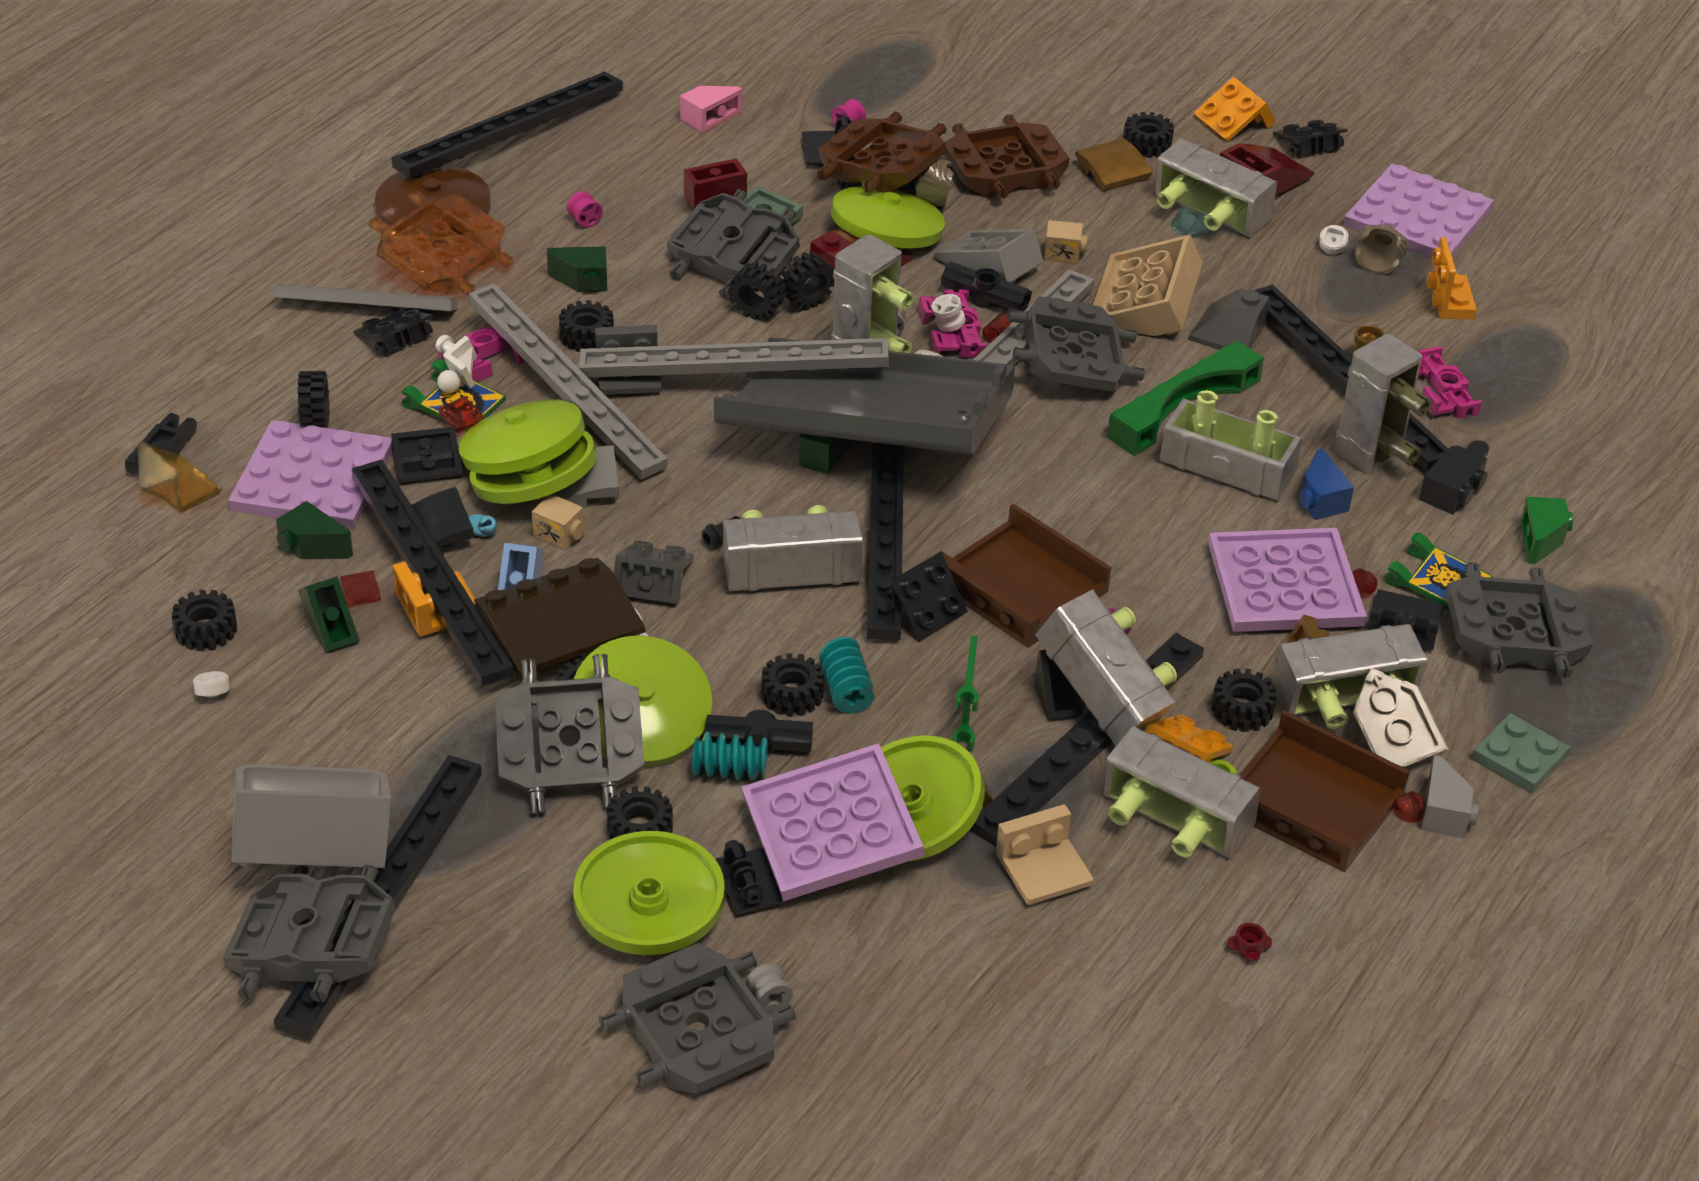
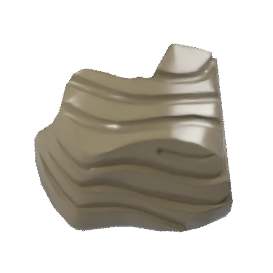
[915,158,953,208]
[1355,224,1408,275]

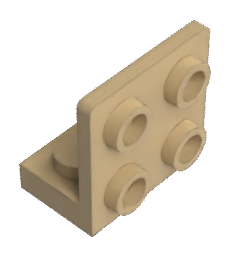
[996,804,1094,905]

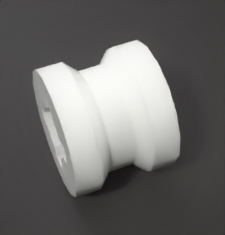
[931,294,966,332]

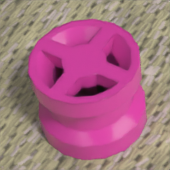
[831,99,866,125]
[567,191,603,228]

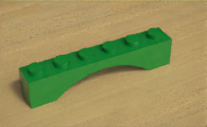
[1107,340,1264,456]

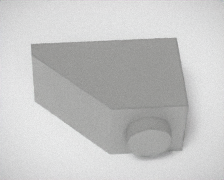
[1421,755,1479,838]

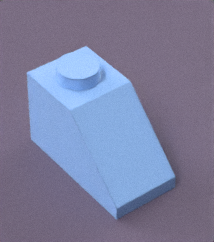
[498,543,545,590]

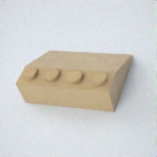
[1093,234,1203,336]

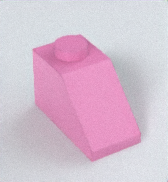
[680,86,742,132]

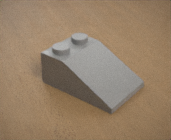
[934,229,1044,284]

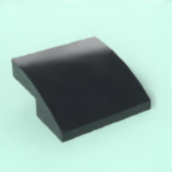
[391,426,463,483]
[411,487,474,555]

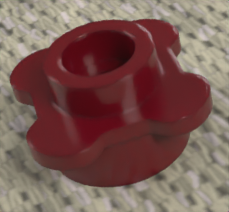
[1227,923,1272,961]

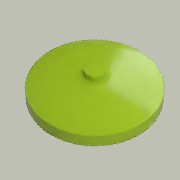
[830,186,945,248]
[458,399,585,475]
[469,431,597,504]
[574,636,712,768]
[881,735,985,861]
[573,831,725,955]

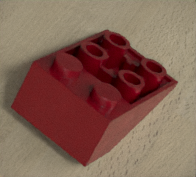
[1220,143,1314,196]

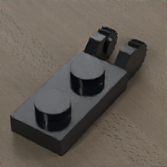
[125,413,197,479]

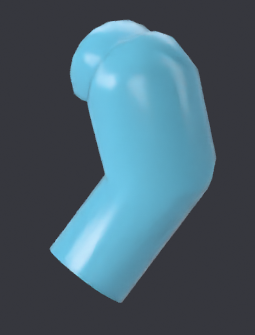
[468,514,497,538]

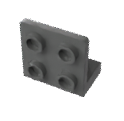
[595,325,661,395]
[614,541,694,604]

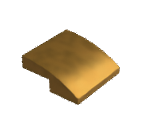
[1075,138,1153,191]

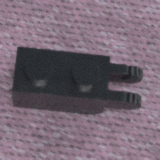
[1419,440,1489,515]

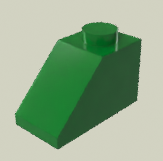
[1521,497,1573,564]

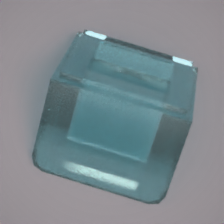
[1171,208,1213,238]

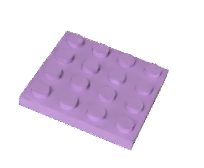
[1343,164,1494,258]
[228,420,393,529]
[1208,528,1367,632]
[741,743,925,902]

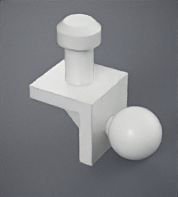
[435,335,478,393]

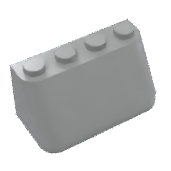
[231,764,391,871]

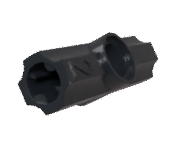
[941,261,1032,312]
[705,709,813,755]

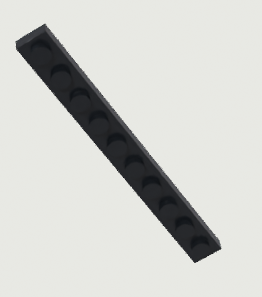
[392,72,623,178]
[1253,284,1448,472]
[867,442,904,640]
[351,459,514,687]
[969,633,1204,847]
[274,755,482,1040]

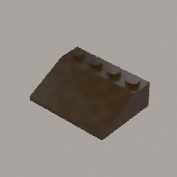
[474,558,646,677]

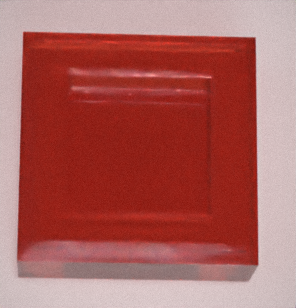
[439,396,483,433]
[340,570,381,607]

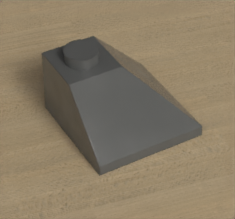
[1189,288,1269,350]

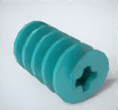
[819,637,875,714]
[692,731,768,782]

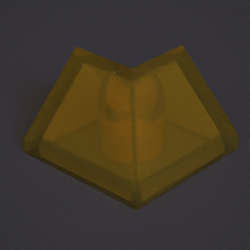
[138,441,222,514]

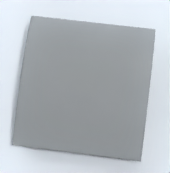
[553,445,619,509]

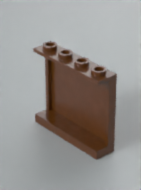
[940,504,1111,648]
[1239,710,1410,873]

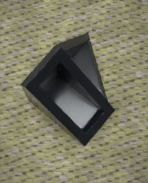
[1034,650,1086,719]

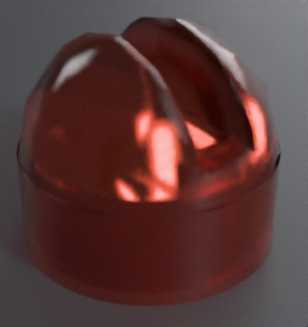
[1352,568,1378,596]
[1394,791,1425,823]

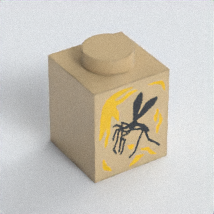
[1044,220,1087,264]
[532,494,585,550]

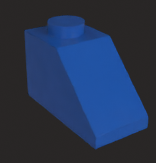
[1300,448,1354,520]

